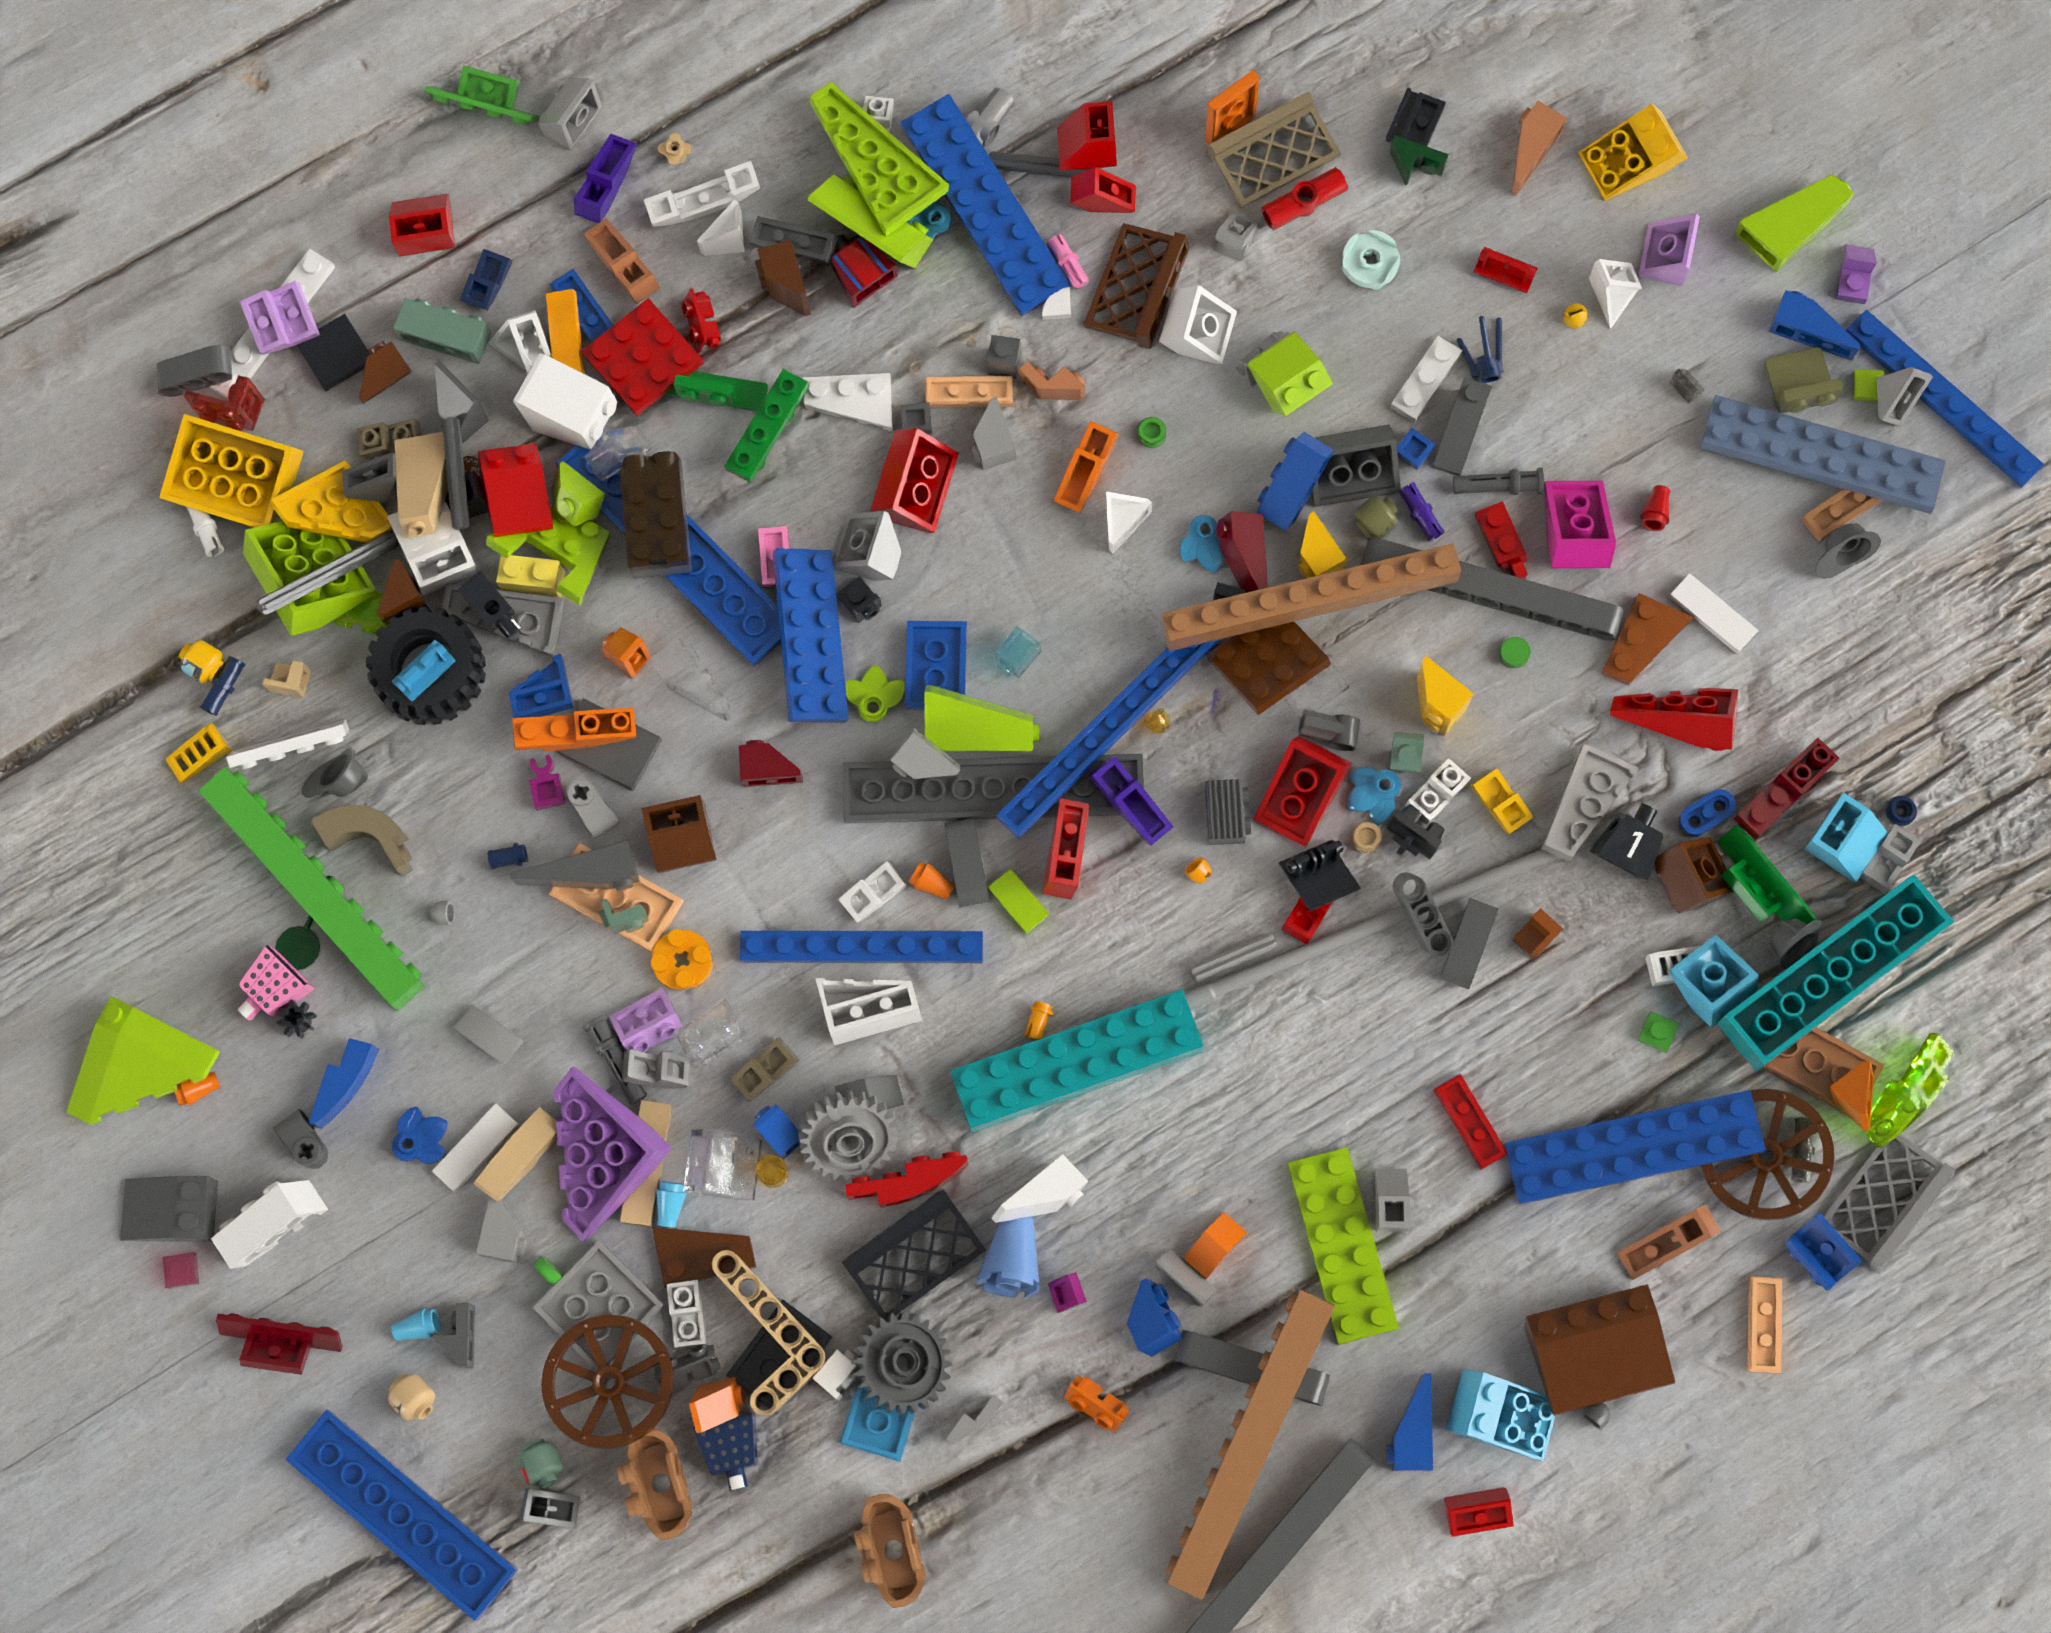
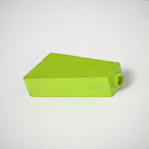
[1735,174,1854,272]
[924,685,1040,751]

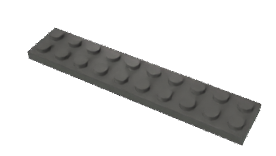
[843,754,1144,824]

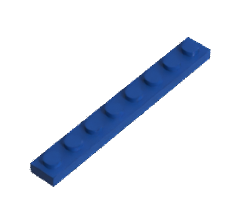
[1846,309,2044,488]
[740,931,983,963]

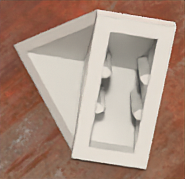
[697,199,745,256]
[1589,259,1642,329]
[488,310,552,373]
[1106,492,1152,554]

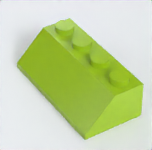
[807,174,934,268]

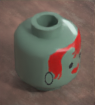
[517,1439,564,1489]

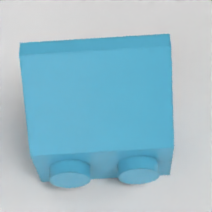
[1669,935,1759,1028]

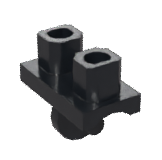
[1386,804,1445,860]

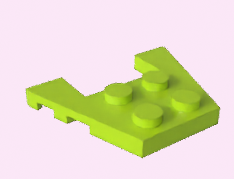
[486,506,610,605]

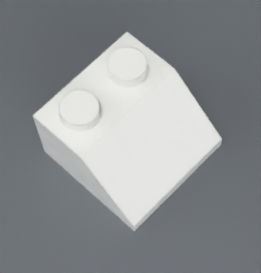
[1159,285,1237,364]

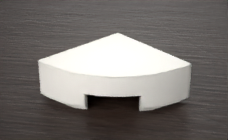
[1042,287,1071,320]

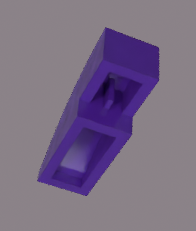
[574,133,636,223]
[1088,756,1174,846]

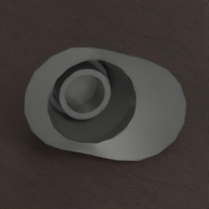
[1815,523,1881,579]
[302,747,368,798]
[1771,919,1822,969]

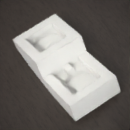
[839,861,908,922]

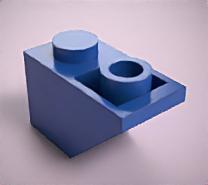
[753,1104,800,1160]
[1127,1278,1183,1357]

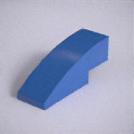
[309,1038,379,1129]

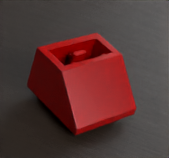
[1057,101,1117,171]
[389,194,456,257]

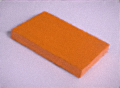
[1205,70,1260,146]

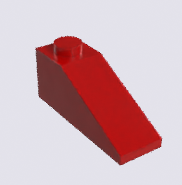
[1042,798,1089,900]

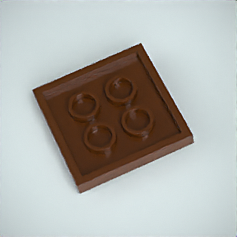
[1206,622,1331,715]

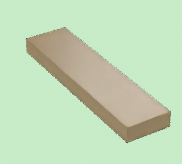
[620,1100,673,1227]

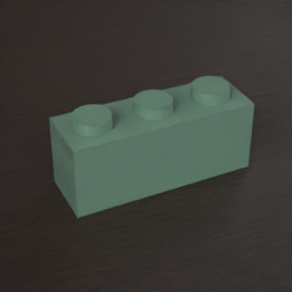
[393,298,491,364]

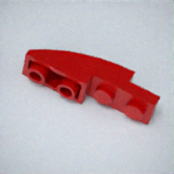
[845,1151,969,1208]

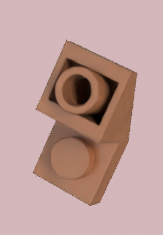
[1019,361,1085,400]

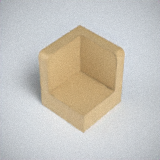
[262,660,311,698]

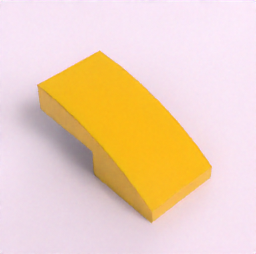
[1470,768,1534,834]

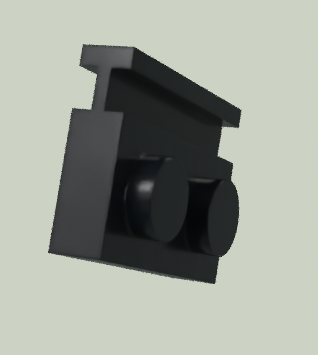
[1385,87,1446,147]

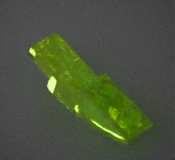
[1863,1033,1954,1148]

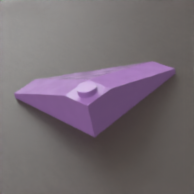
[554,1067,672,1242]

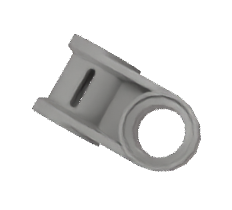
[567,779,619,839]

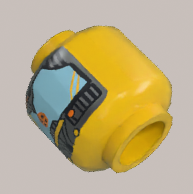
[178,640,225,684]

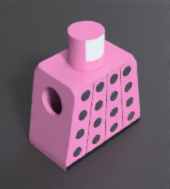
[237,945,315,1021]

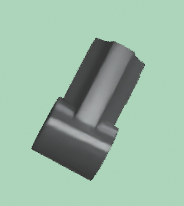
[1298,709,1360,751]

